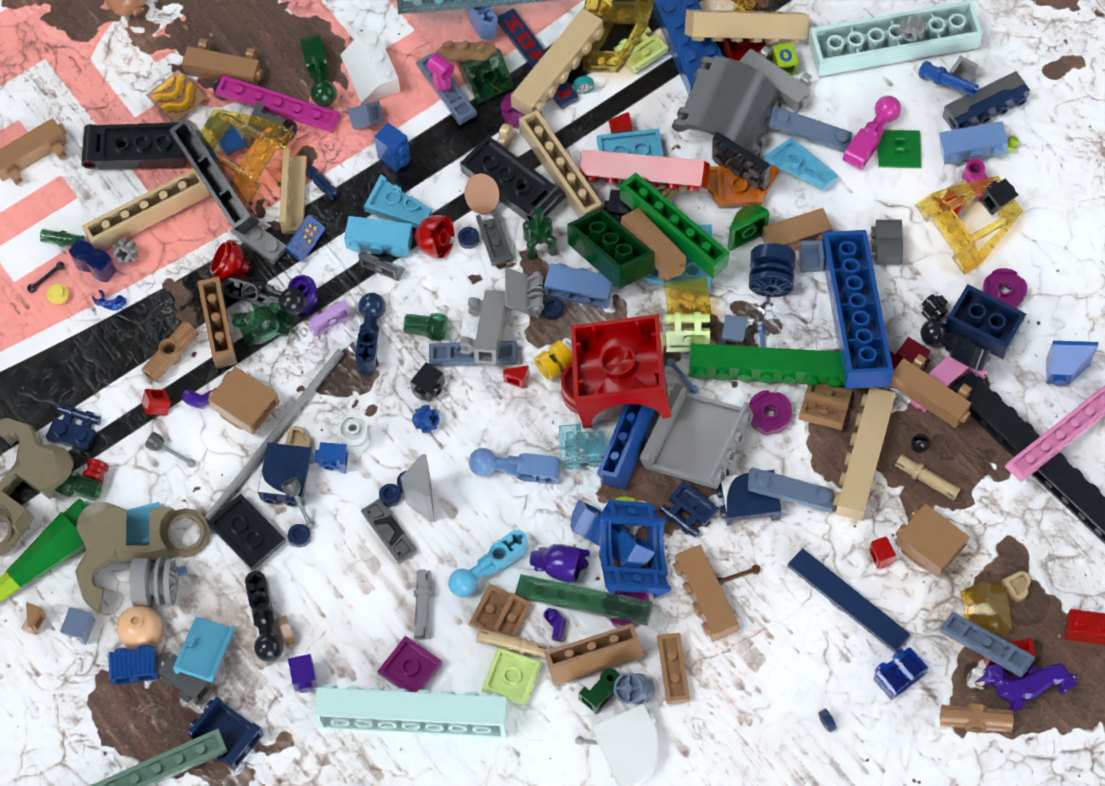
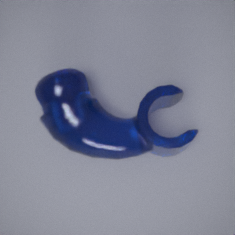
[92,290,127,311]

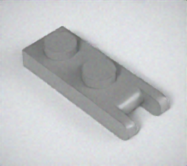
[230,225,286,265]

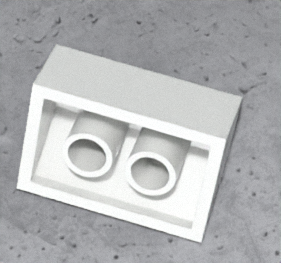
[340,30,400,105]

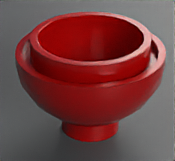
[210,240,249,282]

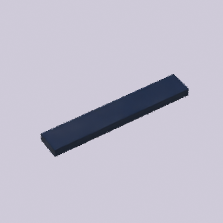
[787,548,910,653]

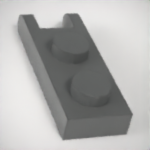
[475,210,512,266]

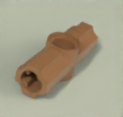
[141,322,199,382]
[939,704,1014,733]

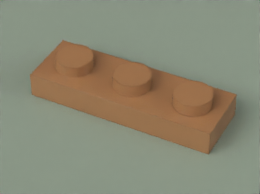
[435,40,496,60]
[657,632,690,704]

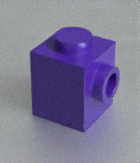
[288,653,318,693]

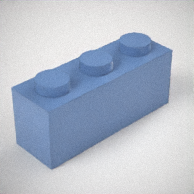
[939,121,1008,165]
[544,263,614,309]

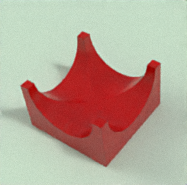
[571,314,672,429]

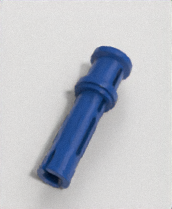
[919,61,979,97]

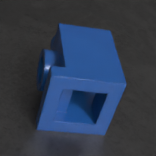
[314,442,349,474]

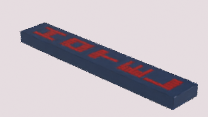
[497,8,579,109]

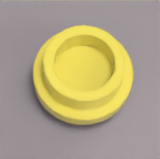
[47,283,69,305]

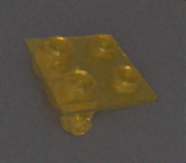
[664,277,713,327]

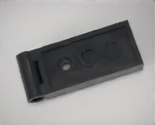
[81,122,187,170]
[460,135,566,222]

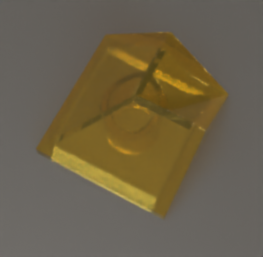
[960,581,1013,634]

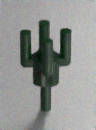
[522,208,557,260]

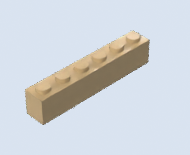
[511,8,604,115]
[685,9,810,43]
[519,110,602,218]
[82,169,210,254]
[833,387,896,521]

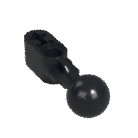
[223,275,307,315]
[920,319,991,371]
[245,571,284,662]

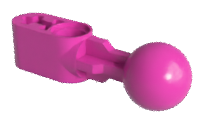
[842,95,901,170]

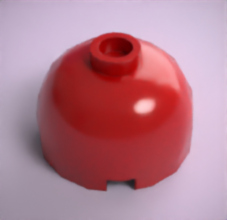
[415,215,455,258]

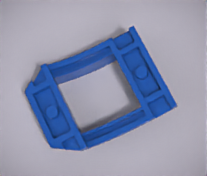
[599,500,671,599]

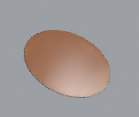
[464,174,499,214]

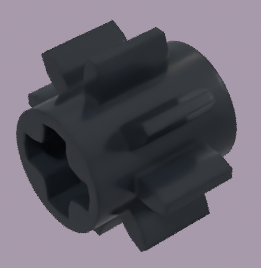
[921,294,949,320]

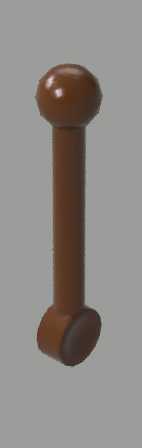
[717,565,760,586]

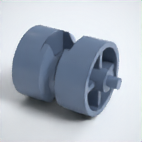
[614,673,655,704]

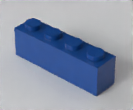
[597,404,657,490]

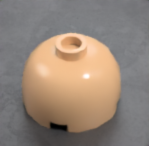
[116,605,164,650]

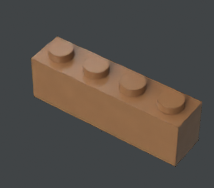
[197,277,238,369]
[673,544,739,642]
[544,623,643,686]

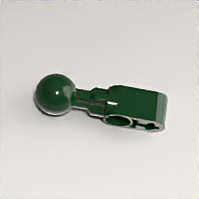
[300,33,337,107]

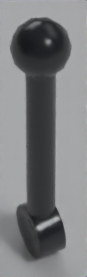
[27,261,65,293]

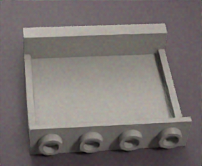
[640,383,753,489]

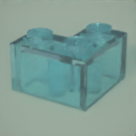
[558,424,606,470]

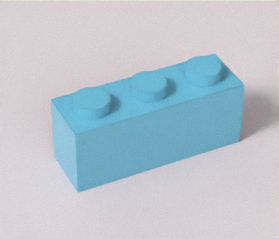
[344,216,414,257]

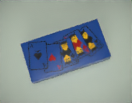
[284,215,325,262]

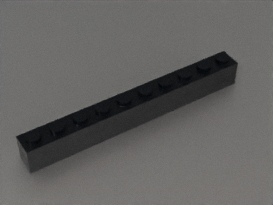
[952,372,1105,544]

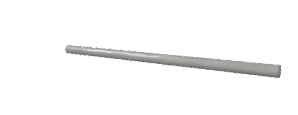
[204,349,345,522]

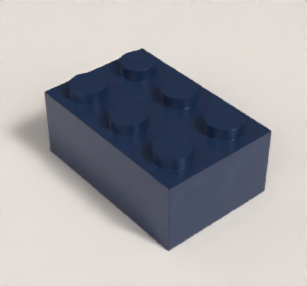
[945,284,1027,359]

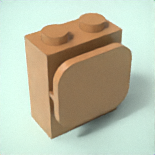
[208,366,280,435]
[895,503,969,578]

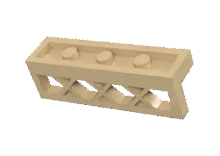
[279,147,307,234]

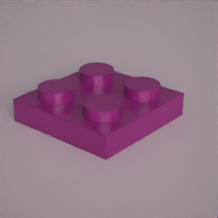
[377,635,443,692]

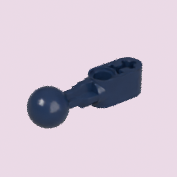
[355,292,386,375]

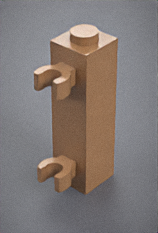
[181,38,263,86]
[0,118,67,186]
[621,208,687,283]
[891,354,972,428]

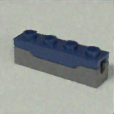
[942,71,1030,130]

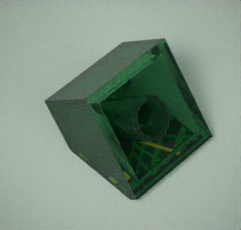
[456,48,515,104]

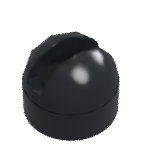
[911,433,930,453]

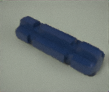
[305,166,339,200]

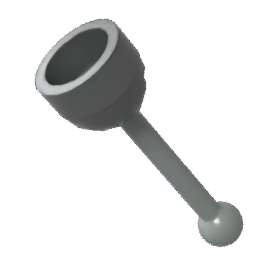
[145,432,196,468]
[281,477,315,529]

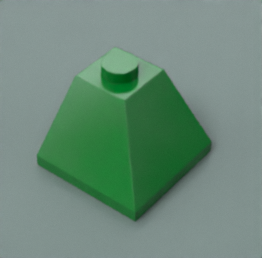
[728,203,770,251]

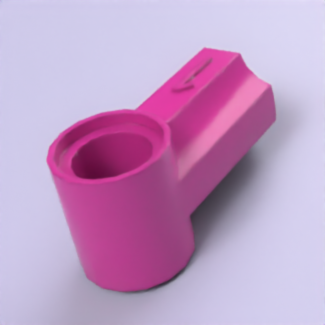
[426,53,455,91]
[961,158,991,203]

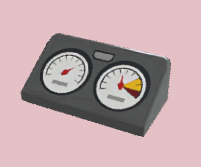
[358,253,405,281]

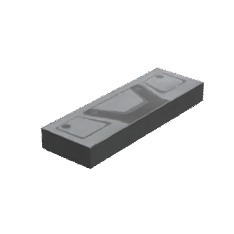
[361,498,417,564]

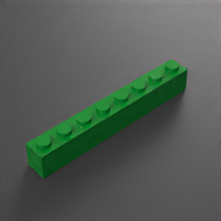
[689,343,845,387]

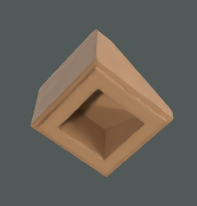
[21,602,46,635]

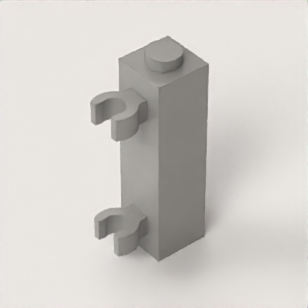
[740,46,813,113]
[460,290,507,365]

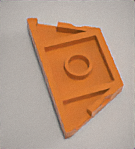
[707,165,779,207]

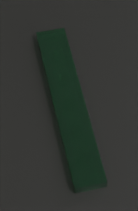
[515,574,653,626]

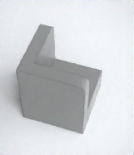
[949,55,978,82]

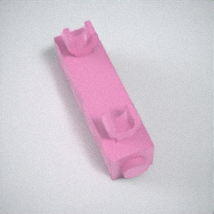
[909,356,987,413]

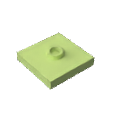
[482,647,542,706]

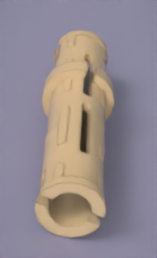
[895,454,961,501]
[476,628,547,659]

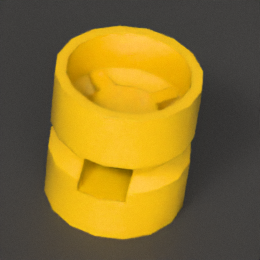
[534,340,572,381]

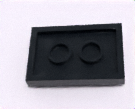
[712,131,770,191]
[207,494,286,571]

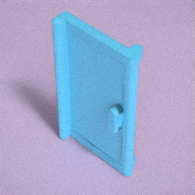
[127,501,161,545]
[173,617,235,683]

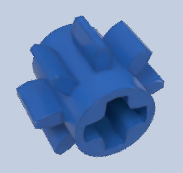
[412,405,440,433]

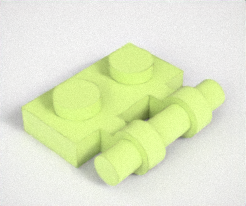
[614,27,668,73]
[665,312,710,352]

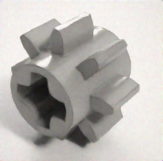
[898,15,926,41]
[112,237,140,265]

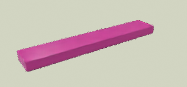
[215,75,340,133]

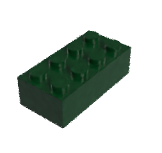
[567,208,655,289]

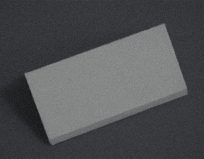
[401,454,435,522]

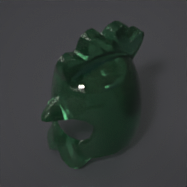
[232,303,292,345]

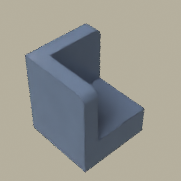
[348,101,384,129]
[799,240,825,273]
[721,314,747,345]
[60,607,96,645]

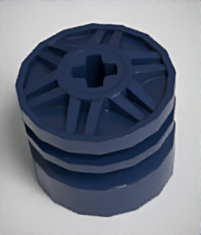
[749,243,796,297]

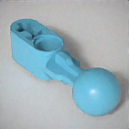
[448,530,528,598]

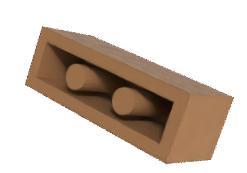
[762,208,833,251]

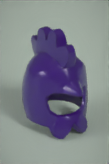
[529,544,590,583]

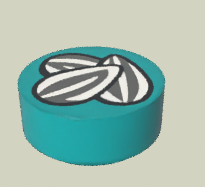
[573,76,595,94]

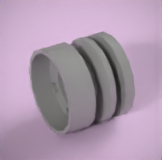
[129,557,179,606]

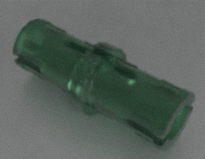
[40,228,85,249]

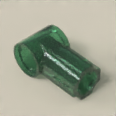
[403,313,449,341]
[54,470,103,502]

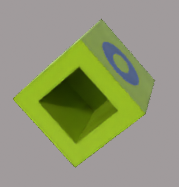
[771,42,799,75]

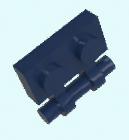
[45,405,102,453]
[659,481,719,538]

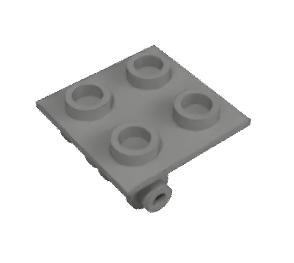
[505,267,544,319]

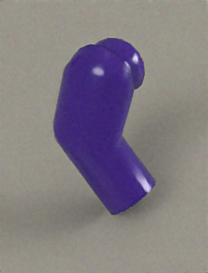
[182,390,212,408]
[543,608,566,642]

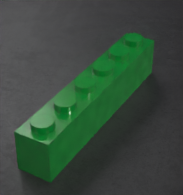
[620,172,730,279]

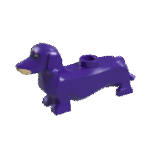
[974,663,1078,712]

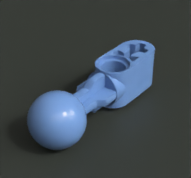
[459,0,498,40]
[468,448,561,484]

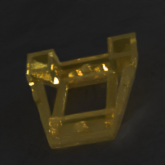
[582,0,655,73]
[200,109,295,204]
[915,176,1023,275]

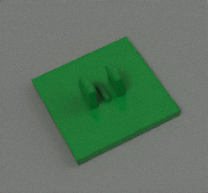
[878,130,921,168]

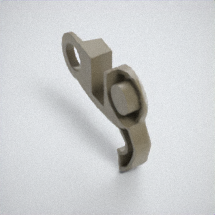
[0,418,74,556]
[75,502,210,613]

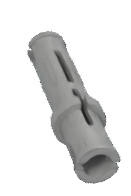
[414,569,432,640]

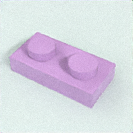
[308,299,351,337]

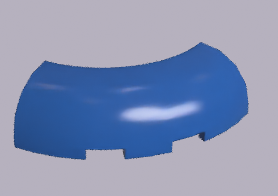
[570,500,655,568]

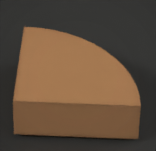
[278,615,295,646]

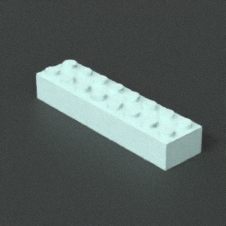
[808,0,983,77]
[314,685,508,738]

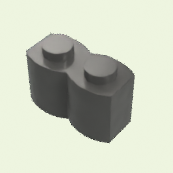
[871,220,903,265]

